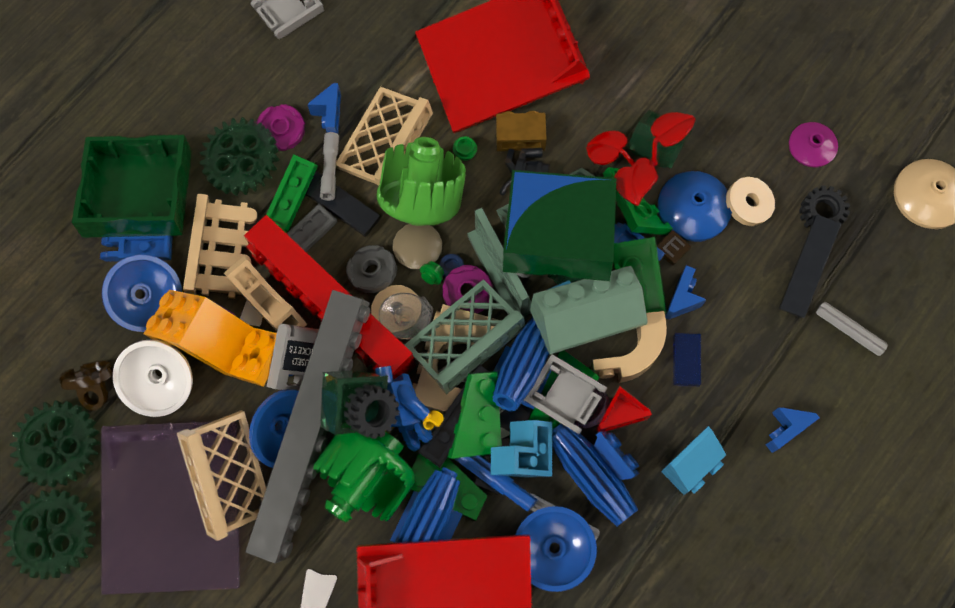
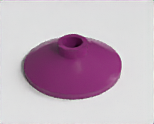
[789,122,838,167]

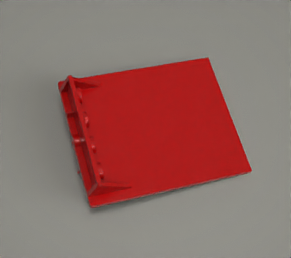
[415,0,590,133]
[357,534,532,608]

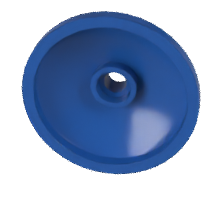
[657,171,732,242]
[102,255,182,332]
[249,389,299,468]
[516,506,597,592]

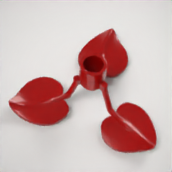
[586,112,696,206]

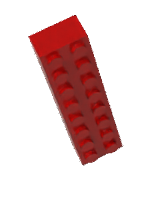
[244,215,416,380]

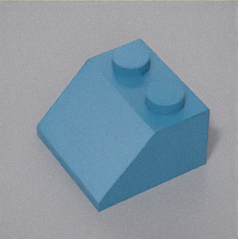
[661,427,726,495]

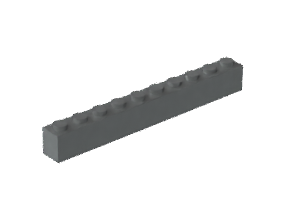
[246,290,370,563]

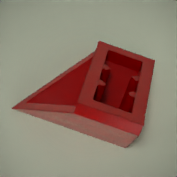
[597,386,652,433]

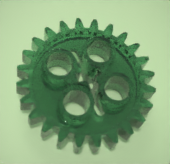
[199,117,279,196]
[10,400,100,488]
[3,489,96,580]

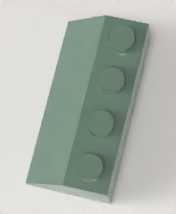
[530,266,648,354]

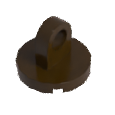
[58,360,113,410]

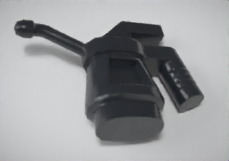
[499,148,550,196]

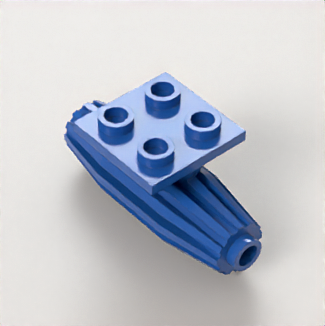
[492,316,552,411]
[552,424,639,526]
[390,467,463,543]

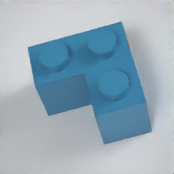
[491,420,552,477]

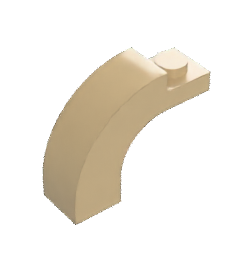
[224,256,307,331]
[591,311,667,383]

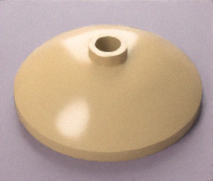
[894,159,955,229]

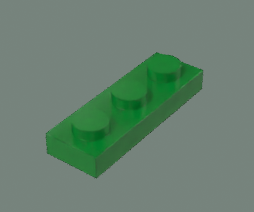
[266,154,318,233]

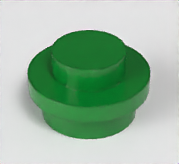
[453,136,477,161]
[420,261,444,285]

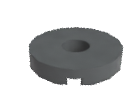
[346,245,397,293]

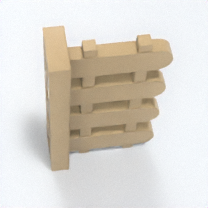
[183,194,257,299]

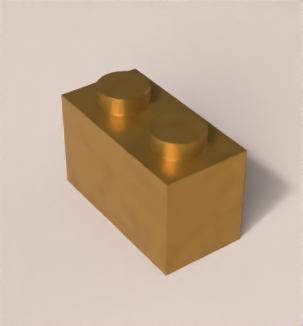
[496,111,546,151]

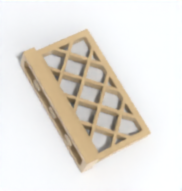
[336,87,433,186]
[177,411,266,541]

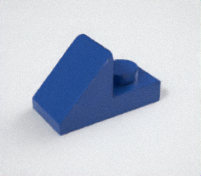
[308,83,341,134]
[665,265,706,320]
[765,408,820,453]

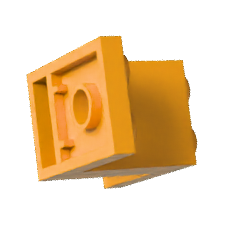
[144,290,277,387]

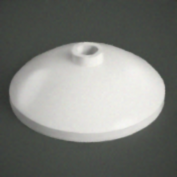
[113,340,193,417]

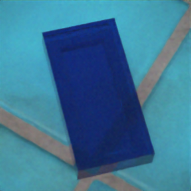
[673,333,701,387]

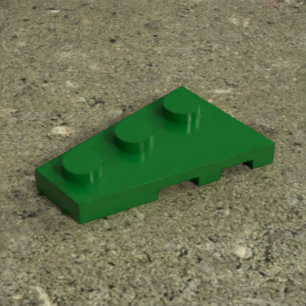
[603,167,673,235]
[613,237,667,313]
[448,371,502,459]
[410,454,487,521]

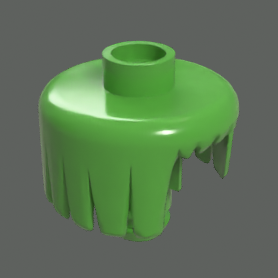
[377,137,466,226]

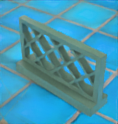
[467,208,531,317]
[405,279,525,395]

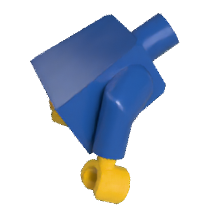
[365,366,444,434]

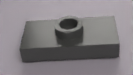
[287,203,338,252]

